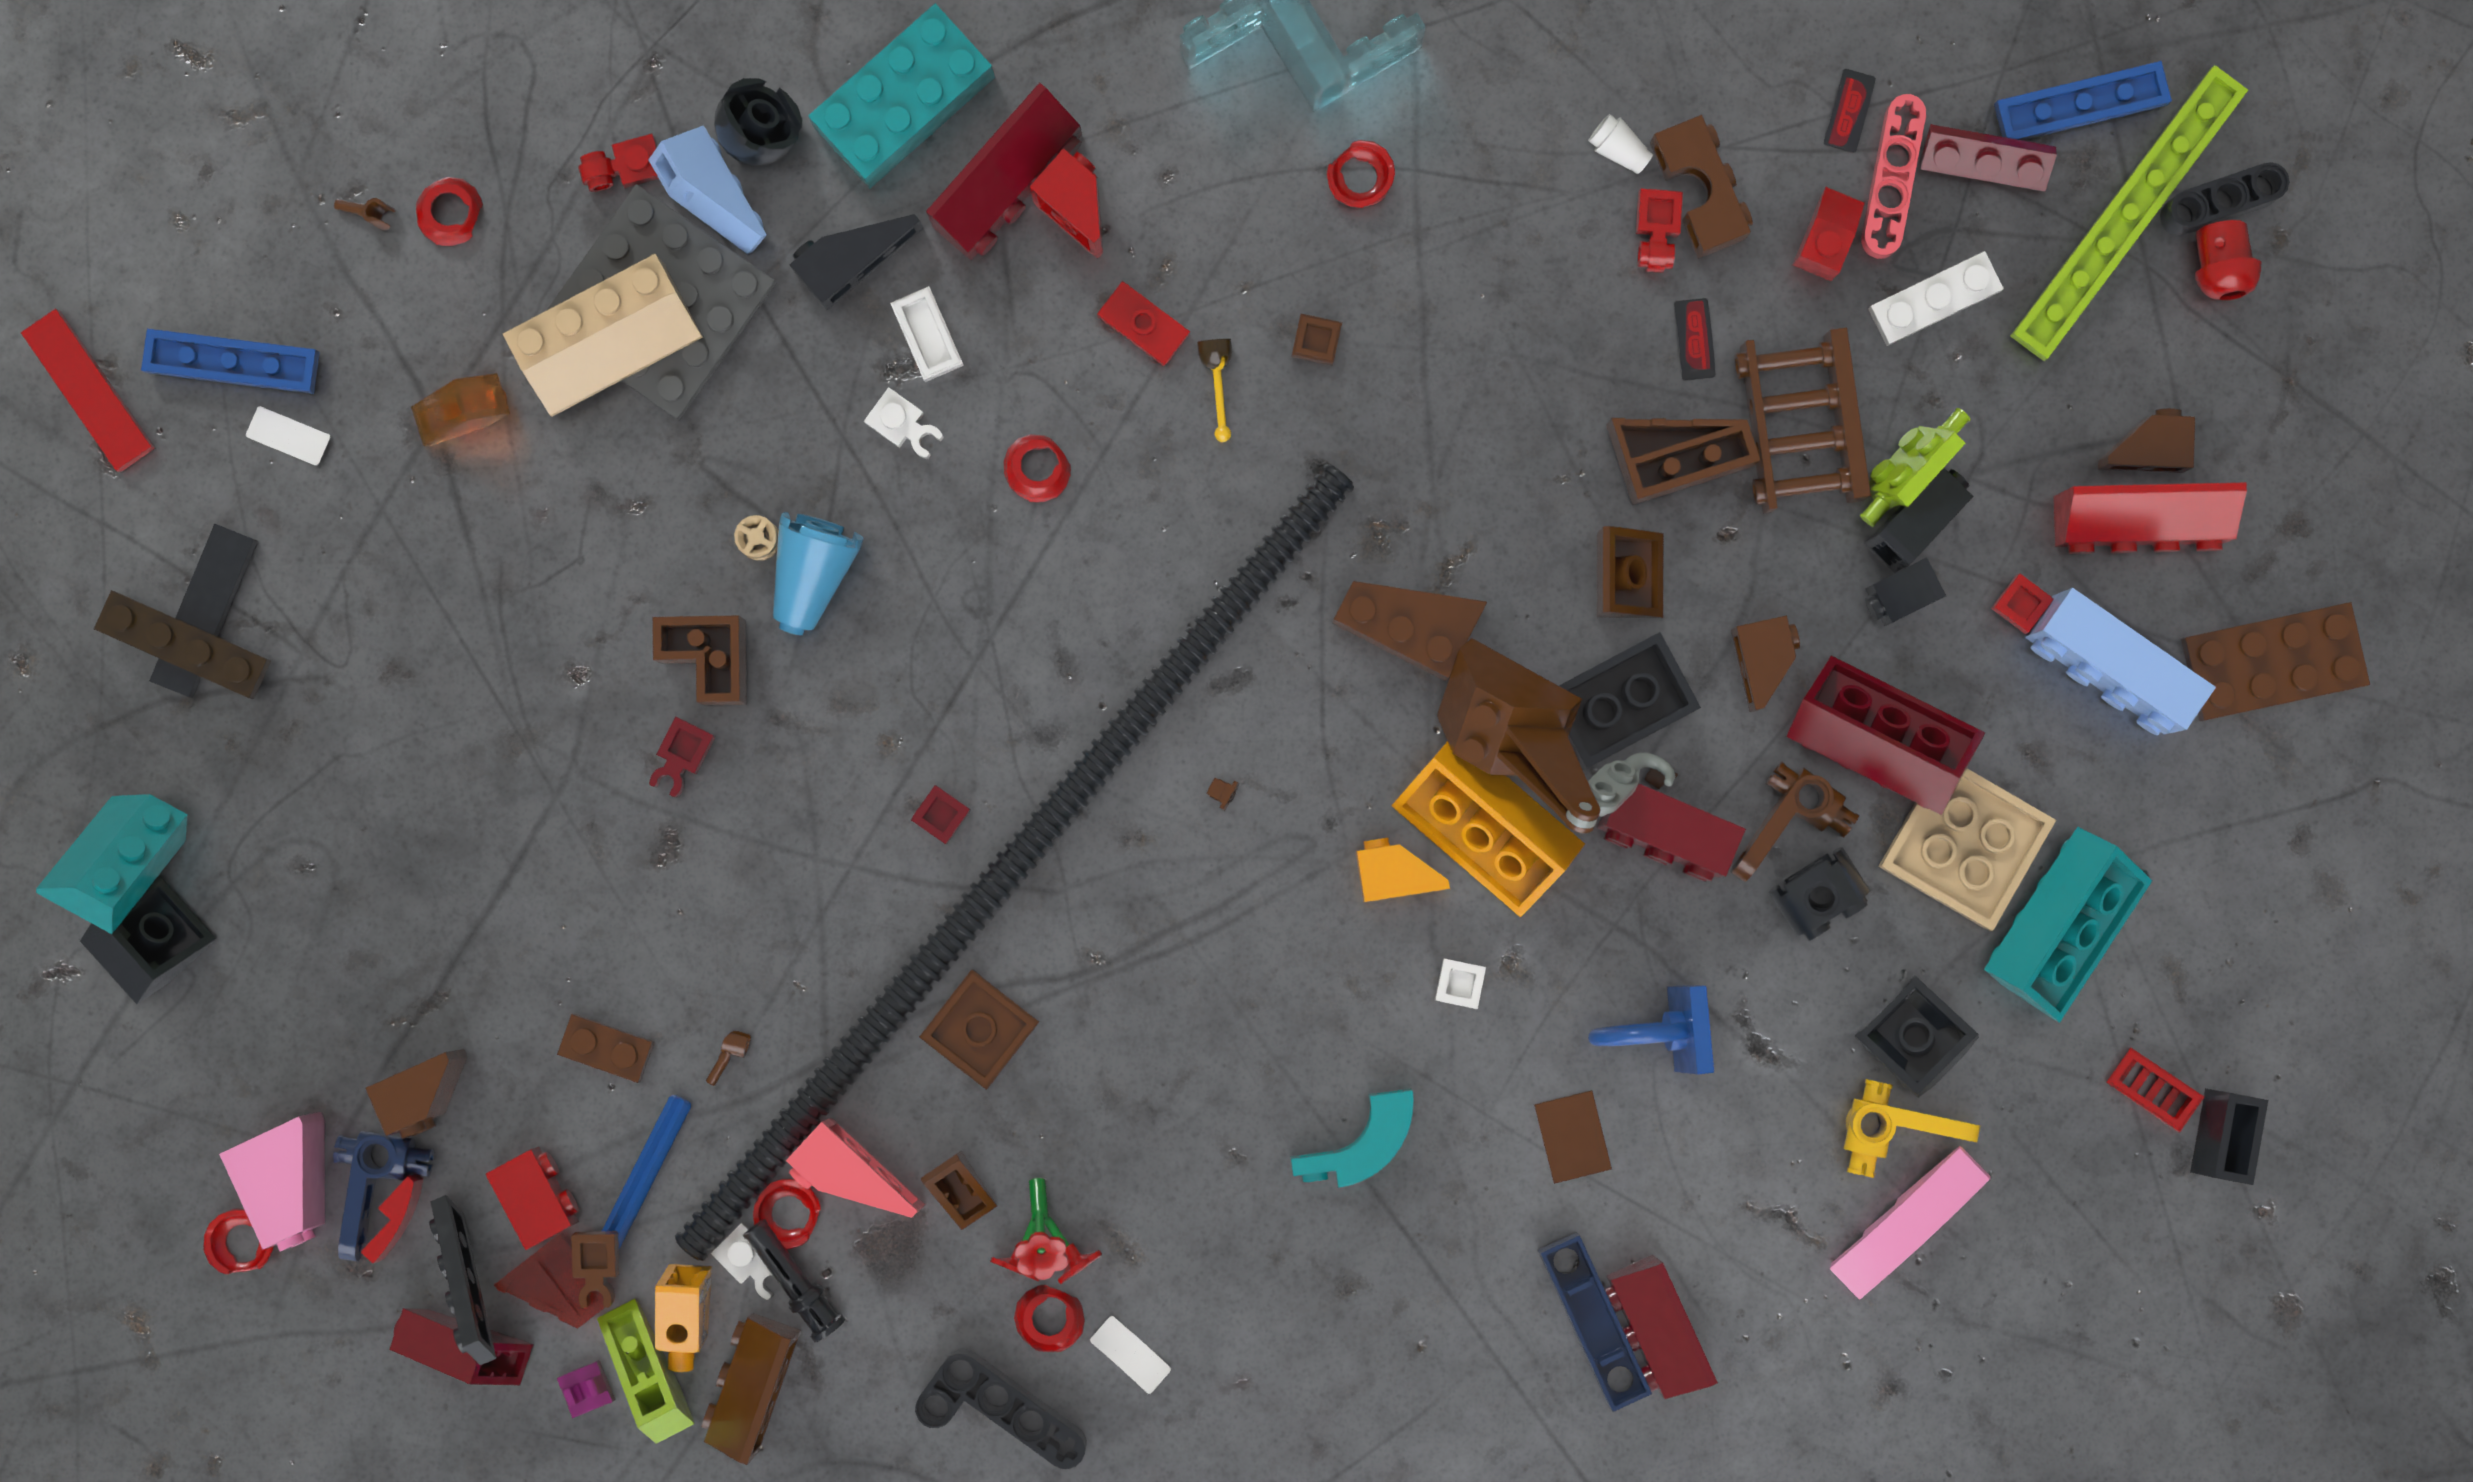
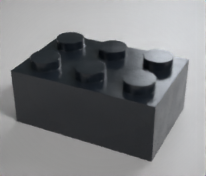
[1559,632,1701,770]

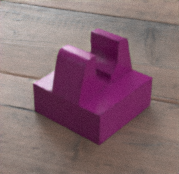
[557,1360,615,1419]

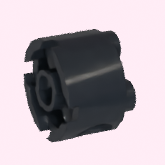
[1769,847,1870,941]

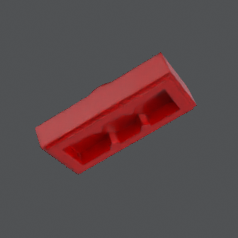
[1097,281,1190,367]

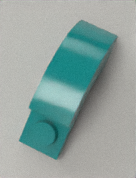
[1290,1088,1414,1188]

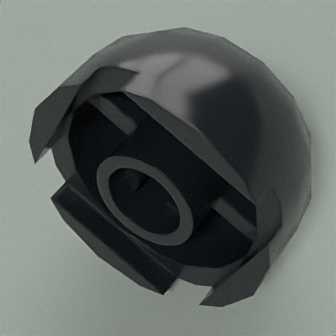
[714,78,803,166]

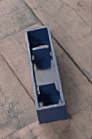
[1538,1232,1652,1412]

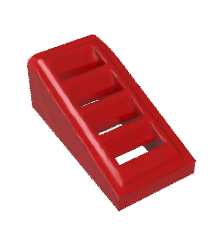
[2106,1048,2204,1133]

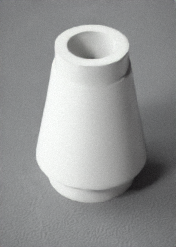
[1588,114,1653,174]

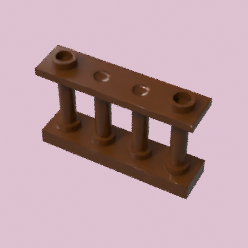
[1735,327,1871,514]

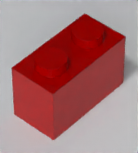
[485,1147,579,1250]

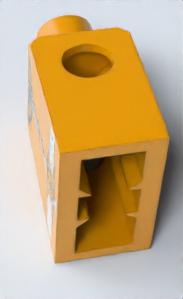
[655,1264,712,1372]

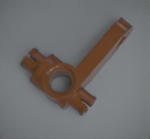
[1731,761,1859,882]

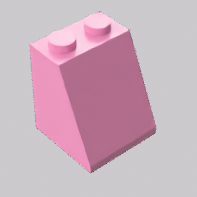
[219,1112,325,1252]

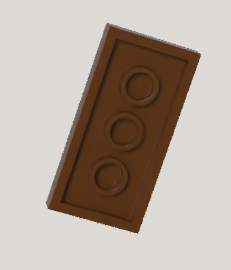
[2181,602,2370,721]

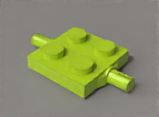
[1860,408,1971,527]

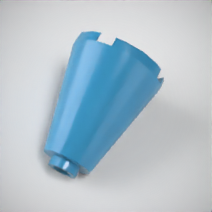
[773,512,864,635]

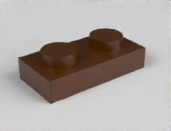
[557,1014,655,1083]

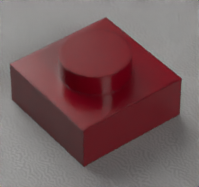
[911,785,971,845]

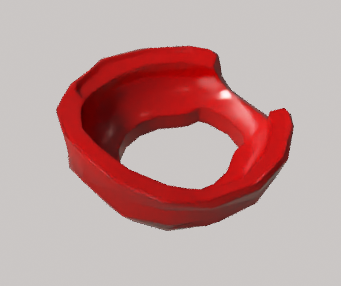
[1327,140,1395,208]
[416,177,483,246]
[1003,434,1071,502]
[753,1179,821,1250]
[203,1208,273,1274]
[1014,1285,1085,1352]

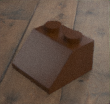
[365,1049,467,1139]

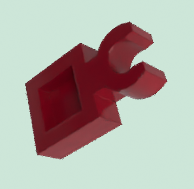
[649,716,716,797]

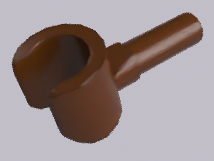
[334,198,396,230]
[706,1030,751,1086]

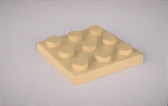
[1878,768,2056,931]

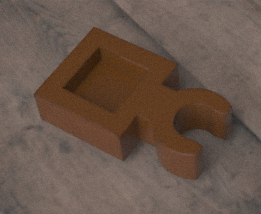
[571,1231,619,1308]

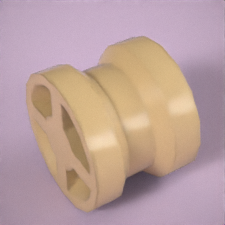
[734,515,778,561]

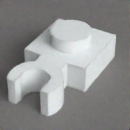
[864,387,944,459]
[711,1222,773,1300]

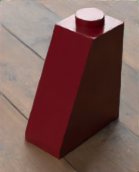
[389,1308,534,1386]

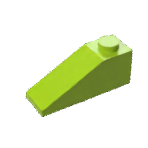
[597,1298,695,1444]

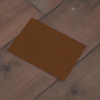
[1534,1090,1612,1184]

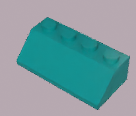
[1984,827,2153,1023]

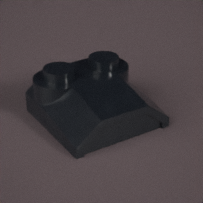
[1855,976,1979,1098]

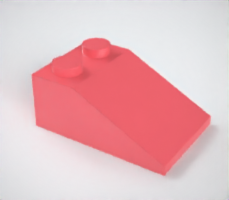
[786,1117,925,1218]

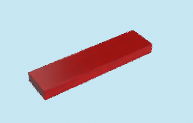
[21,308,155,473]

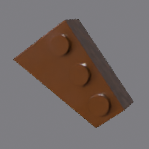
[1606,418,1760,505]
[1332,581,1487,682]

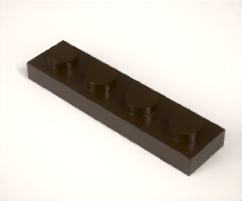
[94,590,271,699]

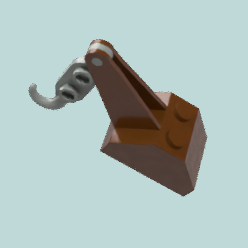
[1437,638,1675,833]

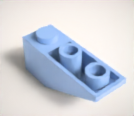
[648,125,767,255]

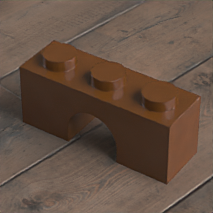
[1650,115,1753,259]

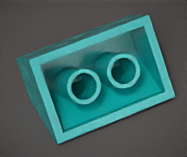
[36,794,188,934]

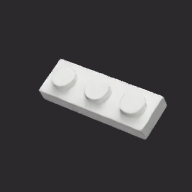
[1868,251,2004,346]

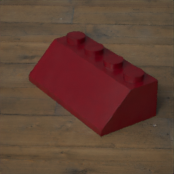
[926,82,1082,260]
[1786,655,1986,815]

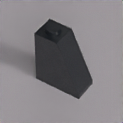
[1864,468,1973,573]

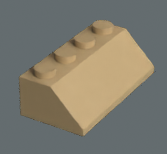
[503,254,703,417]

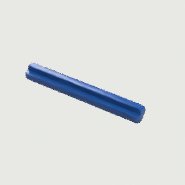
[602,1095,691,1249]

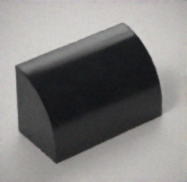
[2190,1088,2269,1185]

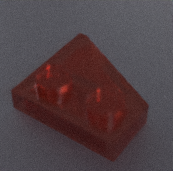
[494,1232,615,1329]

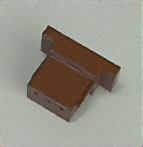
[1644,768,1678,789]
[1206,778,1239,811]

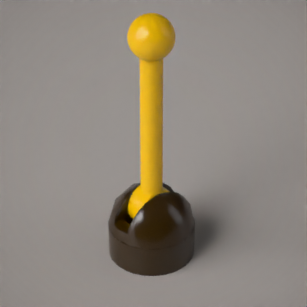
[1197,339,1232,442]

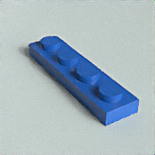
[1994,61,2172,141]
[141,329,320,394]

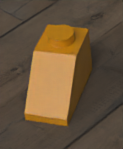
[1356,838,1450,902]

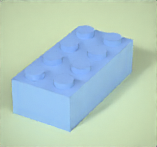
[2024,588,2216,735]

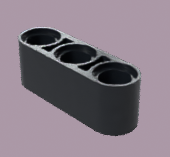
[2160,162,2290,236]

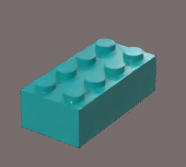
[808,3,996,189]

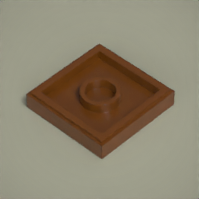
[919,969,1040,1090]

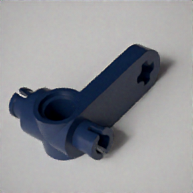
[333,1131,434,1262]

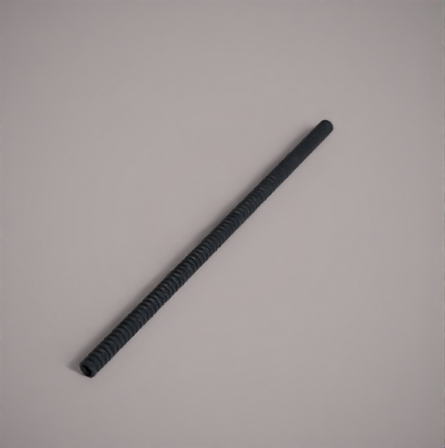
[675,464,1354,1261]

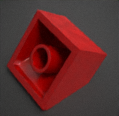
[1029,148,1103,259]

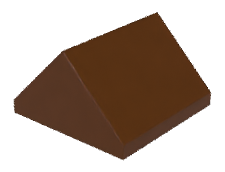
[1597,526,1664,618]

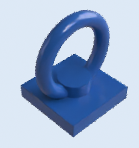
[1588,985,1714,1074]

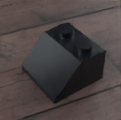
[80,876,216,1004]

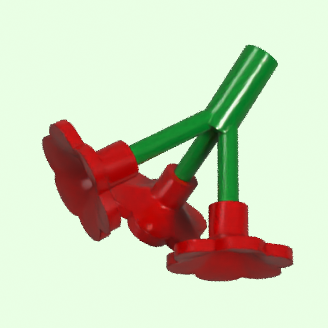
[990,1178,1102,1285]

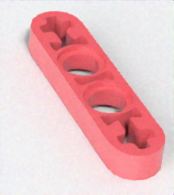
[1861,94,1926,259]

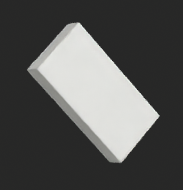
[890,286,964,382]

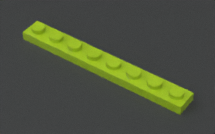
[2010,65,2248,361]

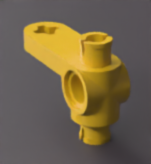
[1844,1079,1981,1178]

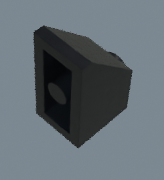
[1865,557,1946,626]

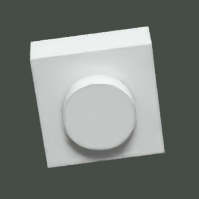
[1435,958,1486,1009]

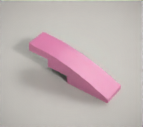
[1830,1145,1990,1300]

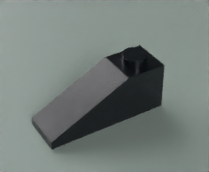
[789,214,924,310]

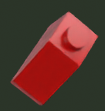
[1792,187,1865,281]

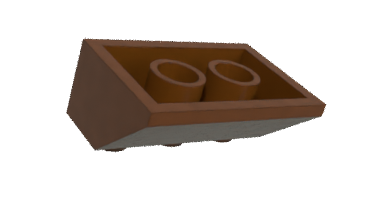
[701,1313,801,1465]

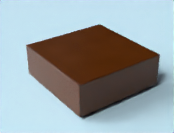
[1292,314,1342,366]

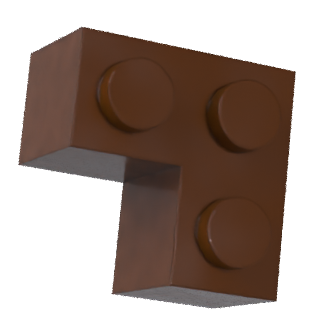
[652,615,747,705]

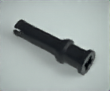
[743,1219,846,1342]

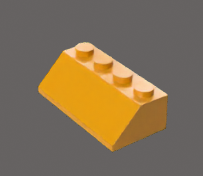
[1391,741,1585,917]

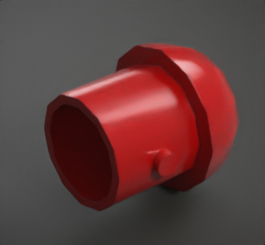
[2195,220,2262,301]

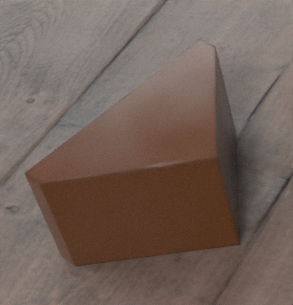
[920,1151,997,1230]

